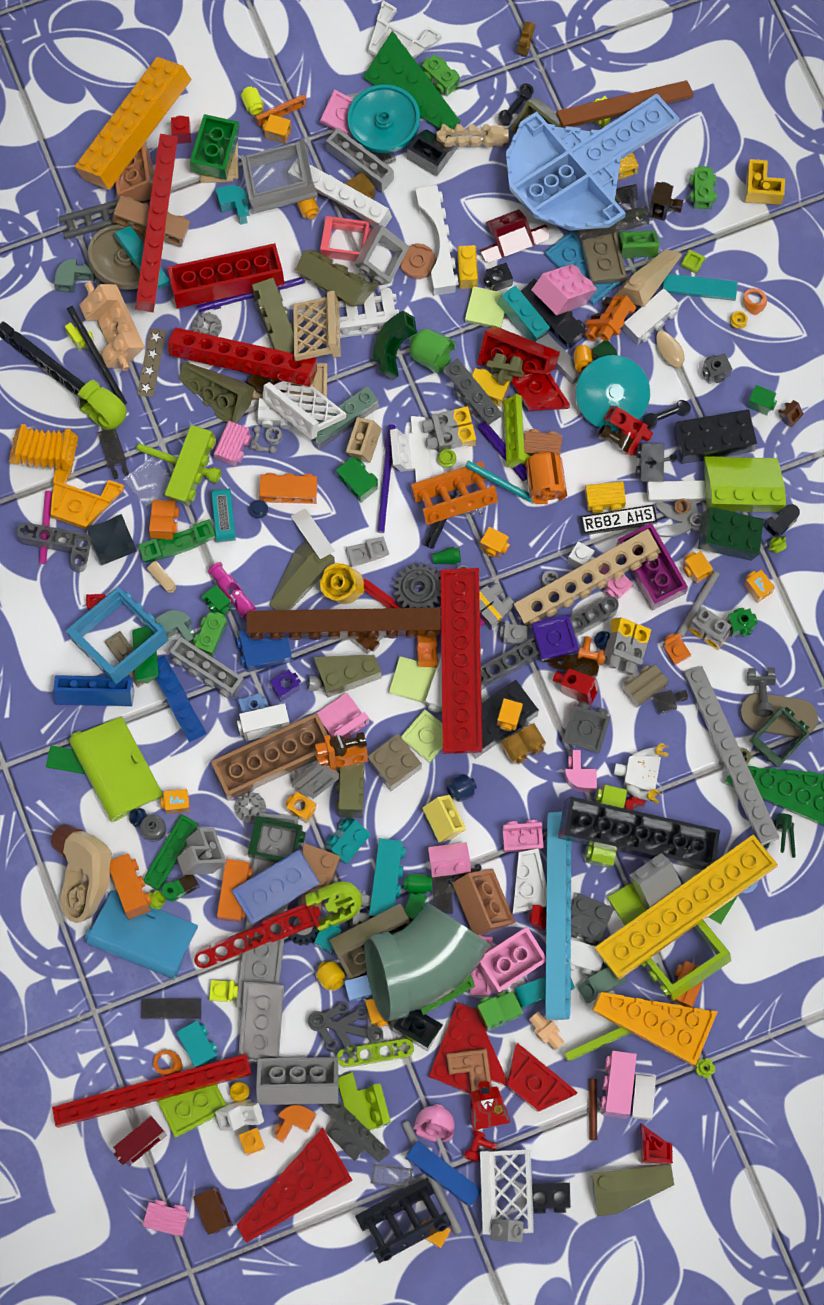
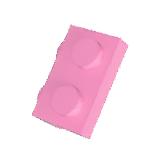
[502,820,544,852]

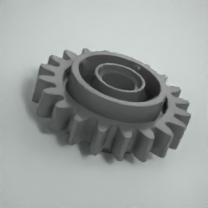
[393,562,441,608]

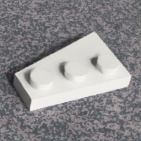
[513,848,547,914]

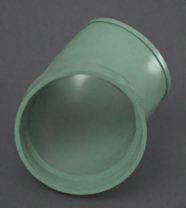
[364,902,491,1022]

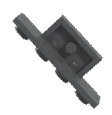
[444,359,503,425]
[322,1101,390,1162]

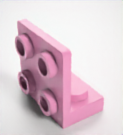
[317,693,369,739]

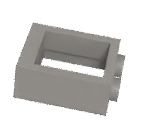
[354,226,410,285]

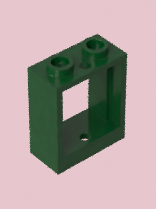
[748,707,810,767]
[248,816,306,863]

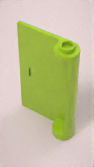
[69,716,164,822]

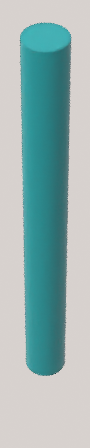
[465,460,532,502]

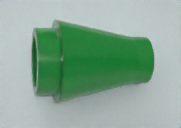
[433,546,461,565]

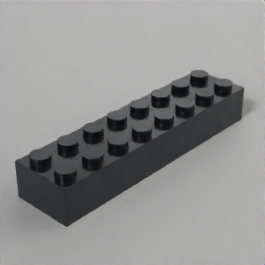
[558,797,720,870]

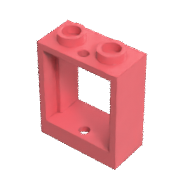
[320,216,372,262]

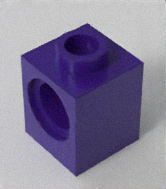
[270,670,301,702]

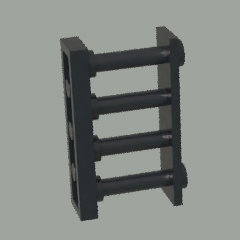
[355,1178,452,1263]

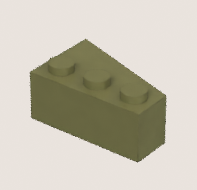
[314,655,382,698]

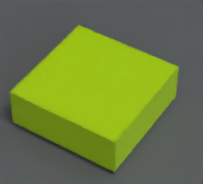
[680,249,705,275]

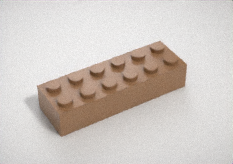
[211,713,328,801]

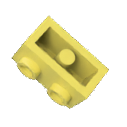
[423,795,466,842]

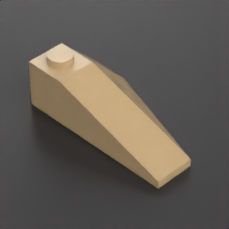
[613,249,682,307]

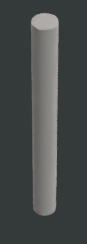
[677,571,720,638]

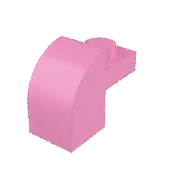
[564,750,597,792]

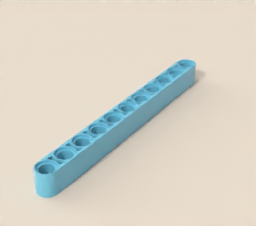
[546,811,572,1021]

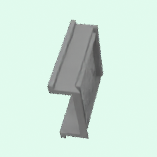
[241,137,318,214]

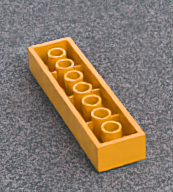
[74,57,192,190]

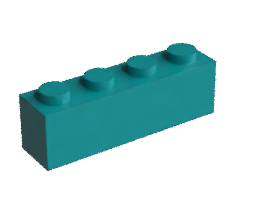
[369,838,406,919]

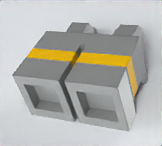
[480,583,515,631]

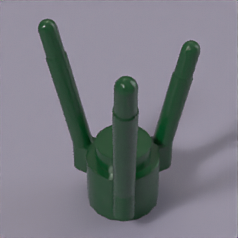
[765,813,796,858]

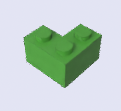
[477,991,523,1032]

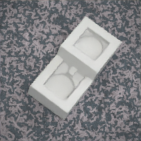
[632,1075,656,1120]

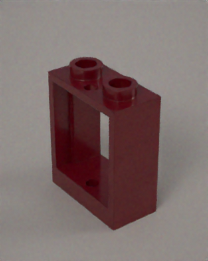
[113,1116,167,1167]

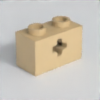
[346,417,382,463]

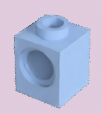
[344,975,373,1003]

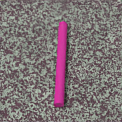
[39,491,53,565]

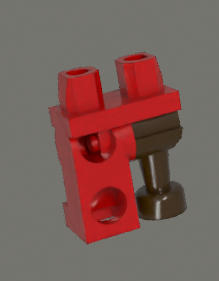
[597,406,653,456]

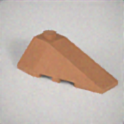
[115,142,154,202]

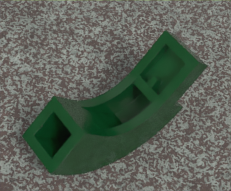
[373,310,417,380]

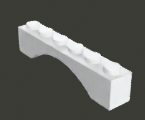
[288,158,392,227]
[415,185,459,296]

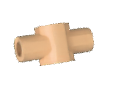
[529,1011,564,1050]

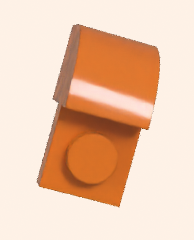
[274,1105,317,1143]

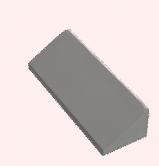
[535,334,581,385]

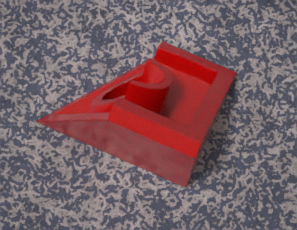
[641,1123,673,1164]

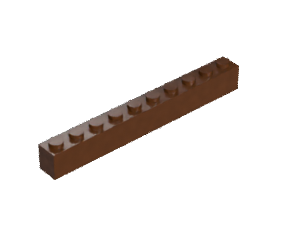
[247,607,440,641]

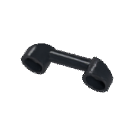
[498,83,534,126]
[642,400,691,431]

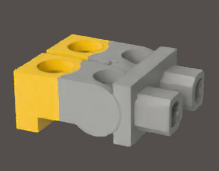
[422,406,476,452]
[688,606,732,650]
[604,617,652,675]

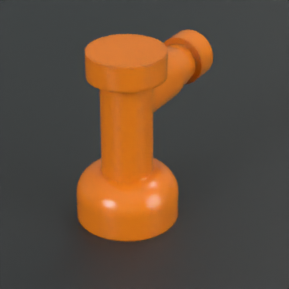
[577,636,606,665]

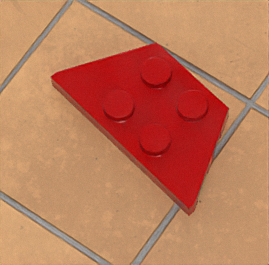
[511,370,570,411]
[507,1043,578,1112]

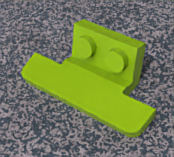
[339,1072,391,1152]

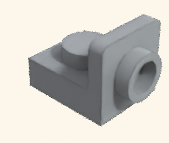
[500,621,528,645]

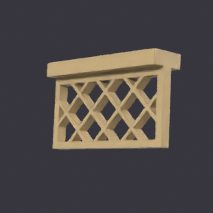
[293,291,341,361]

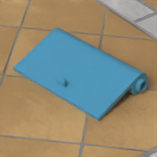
[85,891,198,980]

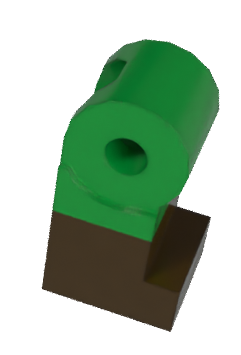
[162,875,200,902]

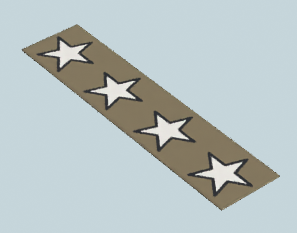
[137,328,166,397]

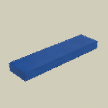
[405,1141,481,1207]

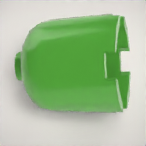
[409,329,456,374]

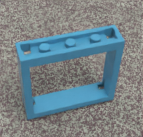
[65,587,169,684]

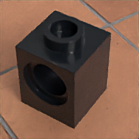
[484,262,513,291]

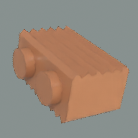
[524,429,562,455]

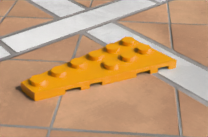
[591,992,718,1066]

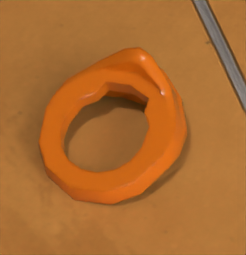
[743,288,767,315]
[153,1050,183,1076]

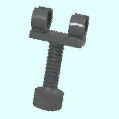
[747,668,776,717]

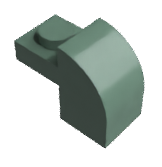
[54,258,96,293]
[155,610,196,645]
[577,967,627,1004]

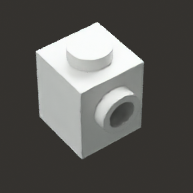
[567,541,595,569]

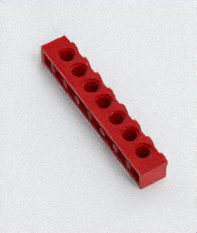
[168,327,317,387]

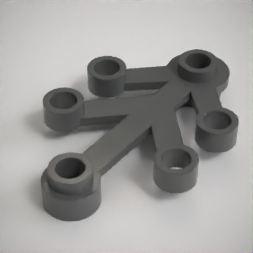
[308,1002,384,1057]

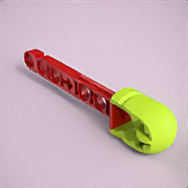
[194,881,362,969]

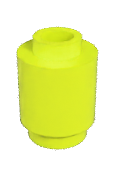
[241,86,264,115]

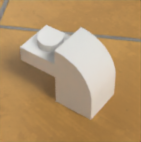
[215,1099,264,1131]

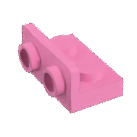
[591,566,634,600]

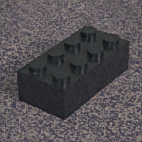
[674,409,757,464]
[471,680,539,759]

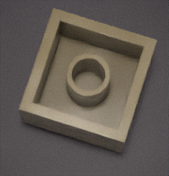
[368,734,422,791]

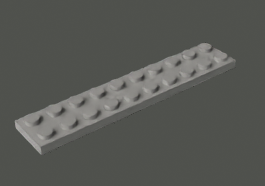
[236,813,299,1009]

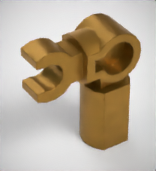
[517,21,535,56]

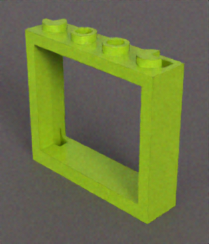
[641,920,732,1001]

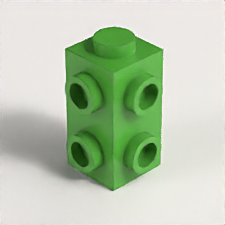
[422,54,460,97]
[689,166,717,209]
[193,612,228,658]

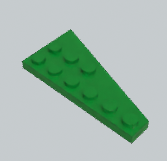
[363,31,461,136]
[725,766,824,826]

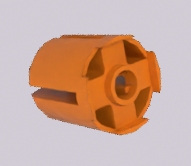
[525,451,567,504]

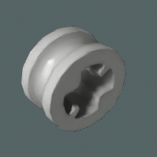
[265,426,282,445]
[542,571,559,587]

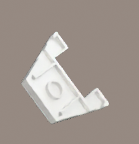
[368,1,442,59]

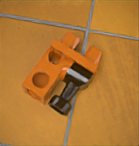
[585,295,636,341]
[315,732,368,770]

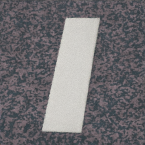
[291,508,335,559]

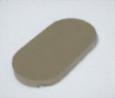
[740,693,818,738]

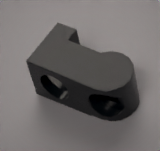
[763,504,800,537]

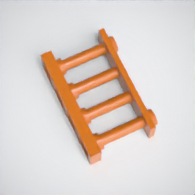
[411,461,498,525]

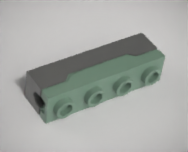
[310,386,379,450]

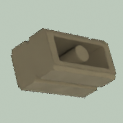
[623,664,669,708]

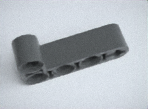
[17,522,91,573]

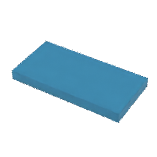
[545,231,621,306]

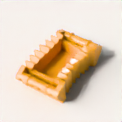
[9,424,79,470]

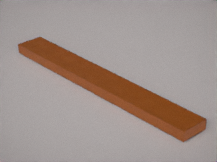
[556,80,694,128]

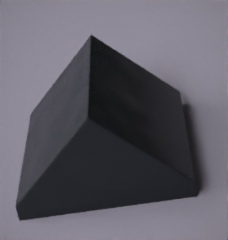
[393,1010,443,1052]

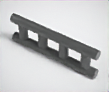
[58,199,119,239]

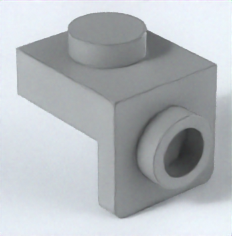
[491,1219,524,1242]

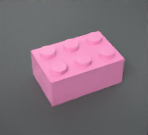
[531,264,597,315]
[478,927,546,994]
[600,1051,637,1119]

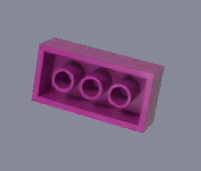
[616,523,688,610]

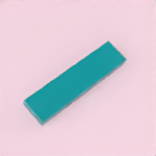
[114,226,170,289]
[663,274,738,301]

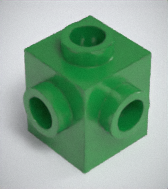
[726,608,758,637]

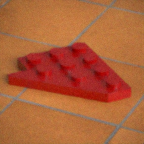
[429,1002,508,1094]

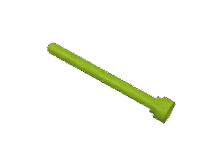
[136,444,222,484]

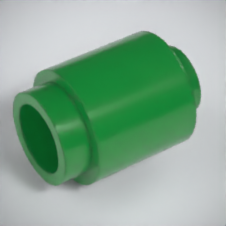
[404,874,432,894]

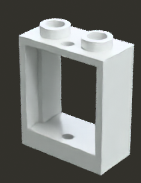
[237,703,290,742]

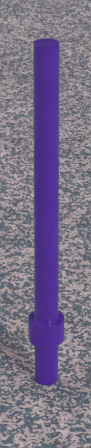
[197,277,306,312]
[377,424,395,533]

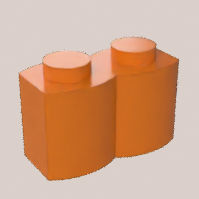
[149,500,180,539]

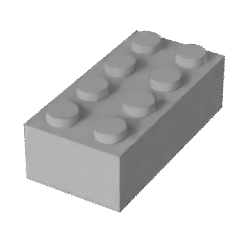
[256,1057,339,1105]

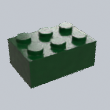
[698,507,764,561]

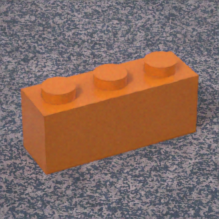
[259,473,318,504]
[109,853,152,920]
[217,859,253,923]

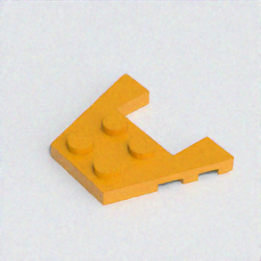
[51,466,125,530]

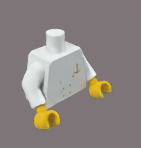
[614,743,669,804]

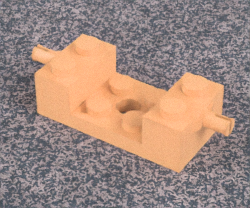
[79,281,145,371]

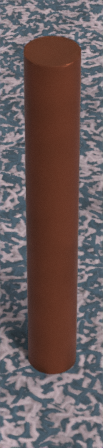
[589,1079,597,1140]

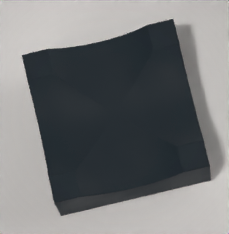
[87,514,137,565]

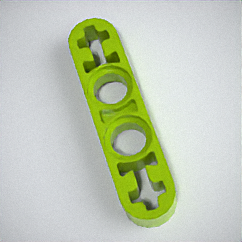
[337,1039,414,1068]

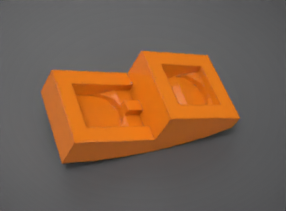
[416,635,438,668]

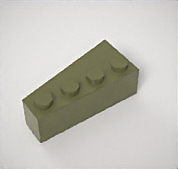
[252,278,300,354]

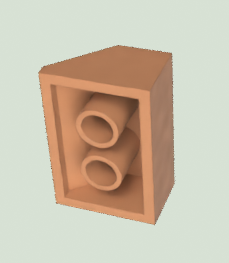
[452,869,516,936]

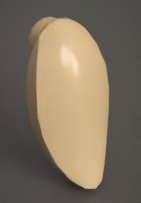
[656,330,685,368]

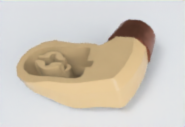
[51,824,112,923]

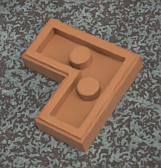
[447,1049,492,1091]

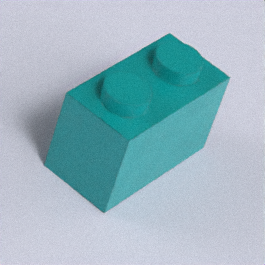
[176,1021,218,1068]

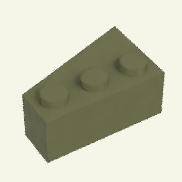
[336,762,365,818]

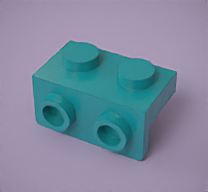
[324,817,371,864]

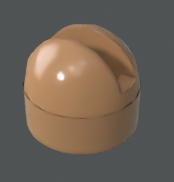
[675,498,691,514]

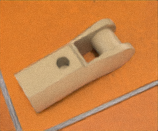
[147,561,176,593]

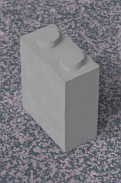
[630,853,682,910]

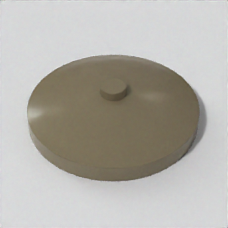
[87,225,161,290]

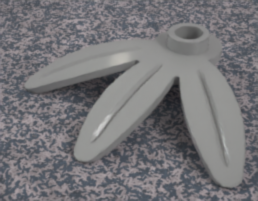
[655,501,702,537]

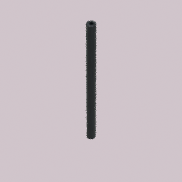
[67,305,127,405]

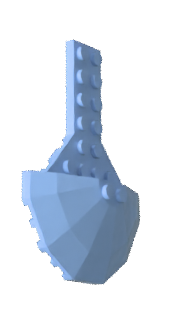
[506,94,679,230]

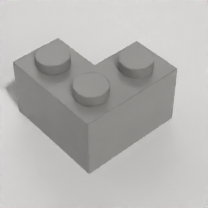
[177,828,227,875]

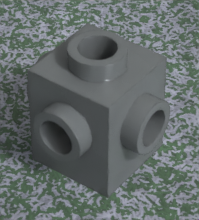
[702,353,732,384]

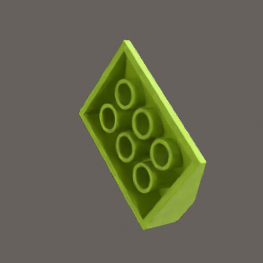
[704,457,786,513]

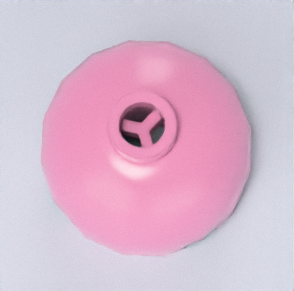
[413,1104,455,1142]

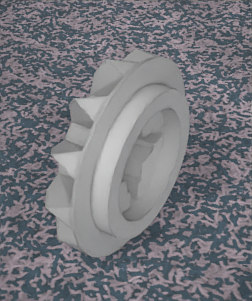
[192,312,222,336]
[235,792,266,823]

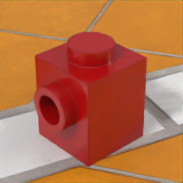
[171,115,191,144]

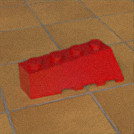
[477,326,560,375]

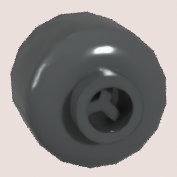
[140,815,167,842]

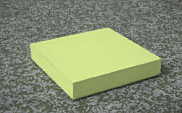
[465,286,505,328]
[389,656,437,704]
[401,709,443,763]

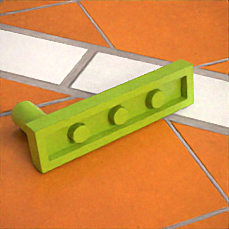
[504,394,532,468]
[564,1027,631,1063]

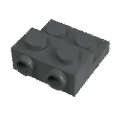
[562,701,611,753]
[571,893,614,946]

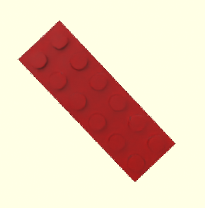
[167,243,285,309]

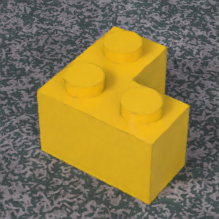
[745,159,785,205]

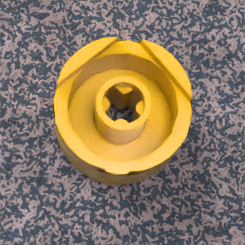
[320,563,364,604]

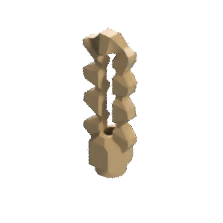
[436,124,509,147]

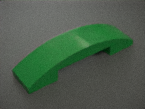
[138,519,216,563]

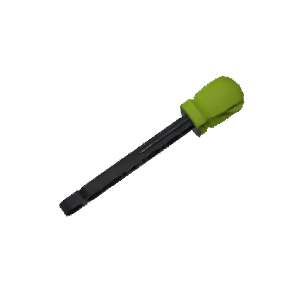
[0,321,127,430]

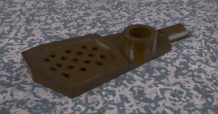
[541,655,599,677]

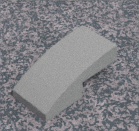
[345,537,389,567]

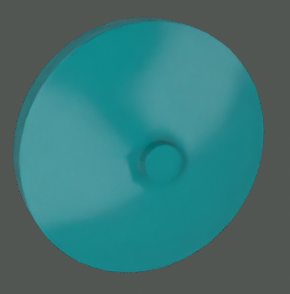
[348,84,420,153]
[575,355,650,431]

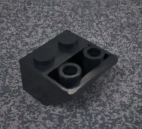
[407,129,457,176]

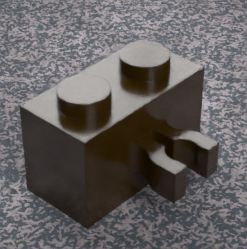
[648,182,684,221]

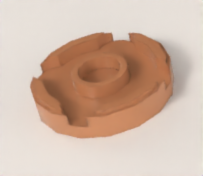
[400,243,436,280]

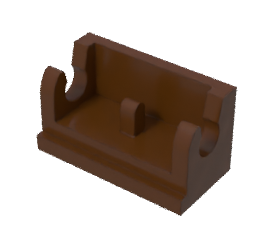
[193,1188,233,1235]

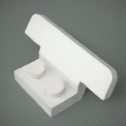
[390,416,432,482]

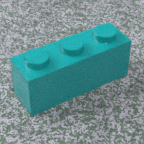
[497,285,550,342]

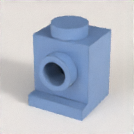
[238,693,269,713]

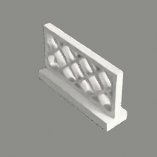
[262,381,346,440]
[480,1149,534,1235]

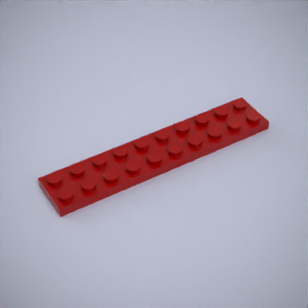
[441,568,483,754]

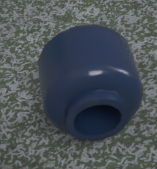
[446,774,477,802]

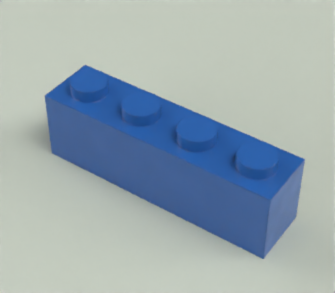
[53,675,135,707]

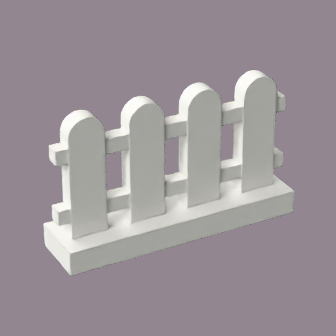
[323,288,399,338]

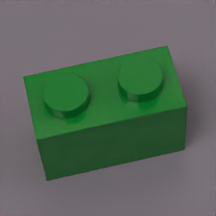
[336,456,378,503]

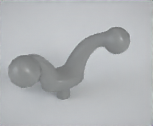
[250,426,277,453]

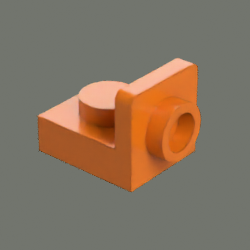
[662,633,691,666]

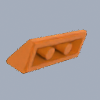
[253,94,307,127]

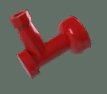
[463,1130,497,1162]

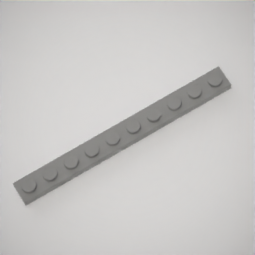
[684,666,779,845]

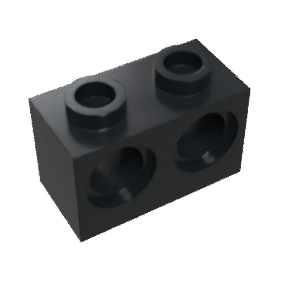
[532,1183,571,1214]

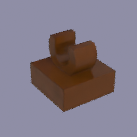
[778,400,804,427]

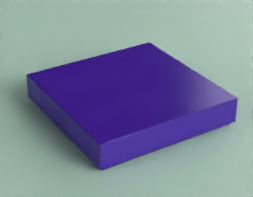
[531,614,579,661]

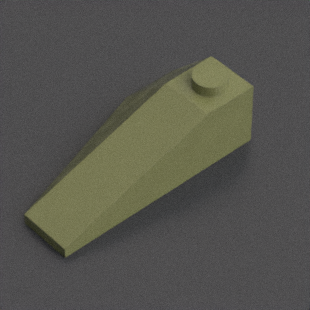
[179,362,255,423]
[269,540,335,610]
[591,1165,674,1217]

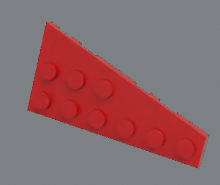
[237,1127,353,1243]

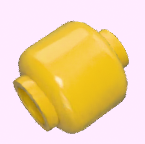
[316,961,345,991]

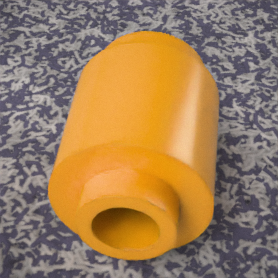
[297,198,320,219]
[573,345,593,372]

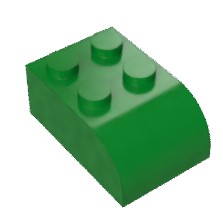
[190,114,239,180]

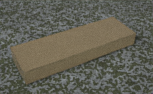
[105,631,144,688]

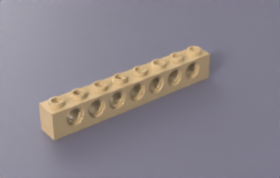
[514,529,661,627]

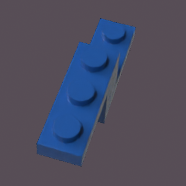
[155,655,207,742]

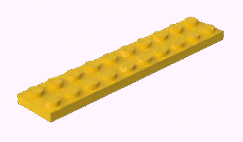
[595,835,778,980]

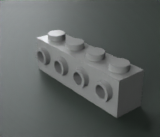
[326,128,394,193]
[169,637,245,699]

